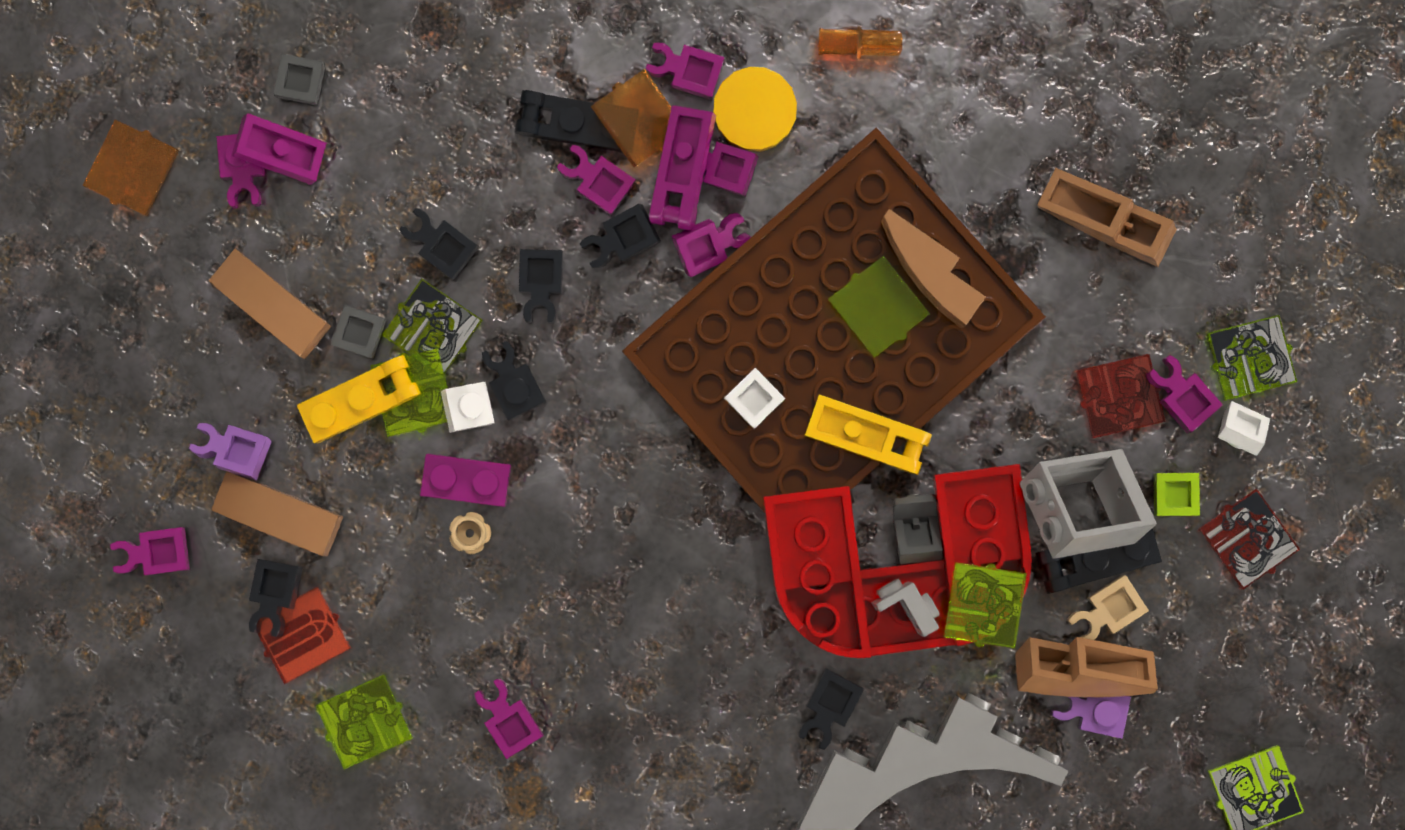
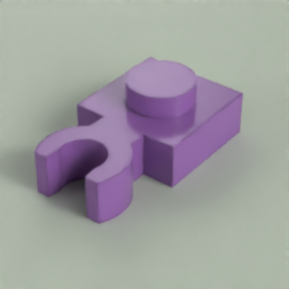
[189,423,272,480]
[1050,696,1131,739]

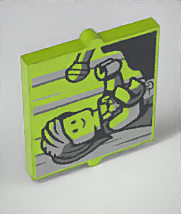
[1208,745,1304,830]

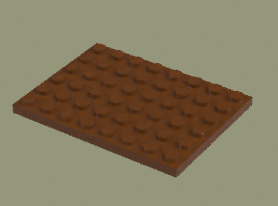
[622,127,1046,513]

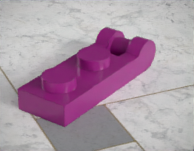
[649,105,716,231]

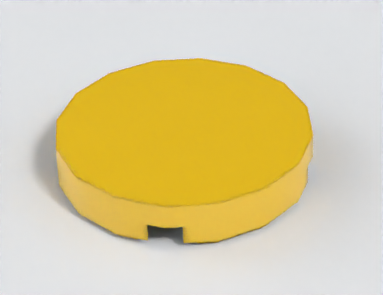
[713,67,797,152]

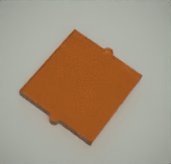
[591,69,671,167]
[83,120,179,216]

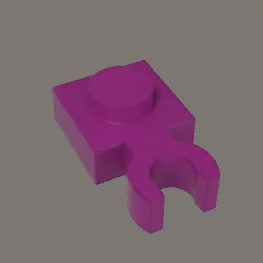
[645,42,724,100]
[216,134,265,209]
[703,142,759,197]
[557,145,636,216]
[671,213,751,277]
[1146,355,1223,434]
[110,527,190,575]
[474,678,544,759]

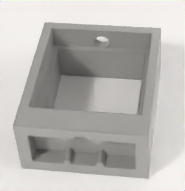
[1019,449,1157,559]

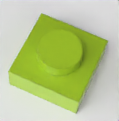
[1153,473,1200,516]

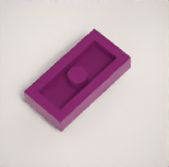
[232,113,327,185]
[420,454,511,507]

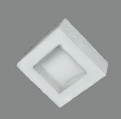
[724,368,785,429]
[441,382,494,433]
[1218,401,1270,456]

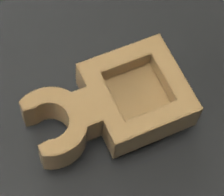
[1067,575,1149,640]

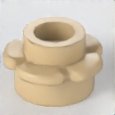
[449,512,491,554]

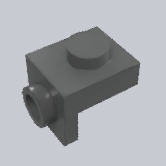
[893,494,943,565]

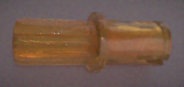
[818,25,903,60]

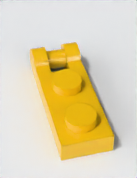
[297,355,421,444]
[804,394,932,475]

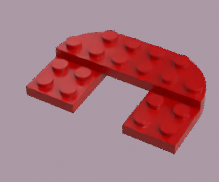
[763,464,1032,658]

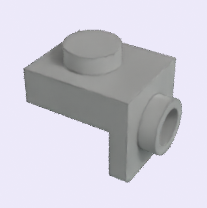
[871,579,940,637]

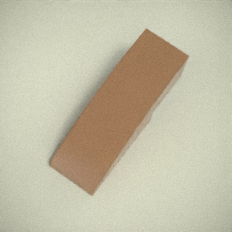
[1037,168,1177,267]
[881,209,986,329]
[209,248,332,359]
[211,471,344,556]
[1015,637,1158,697]

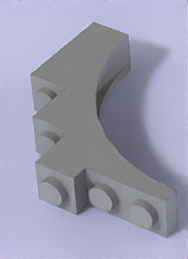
[795,693,1068,830]

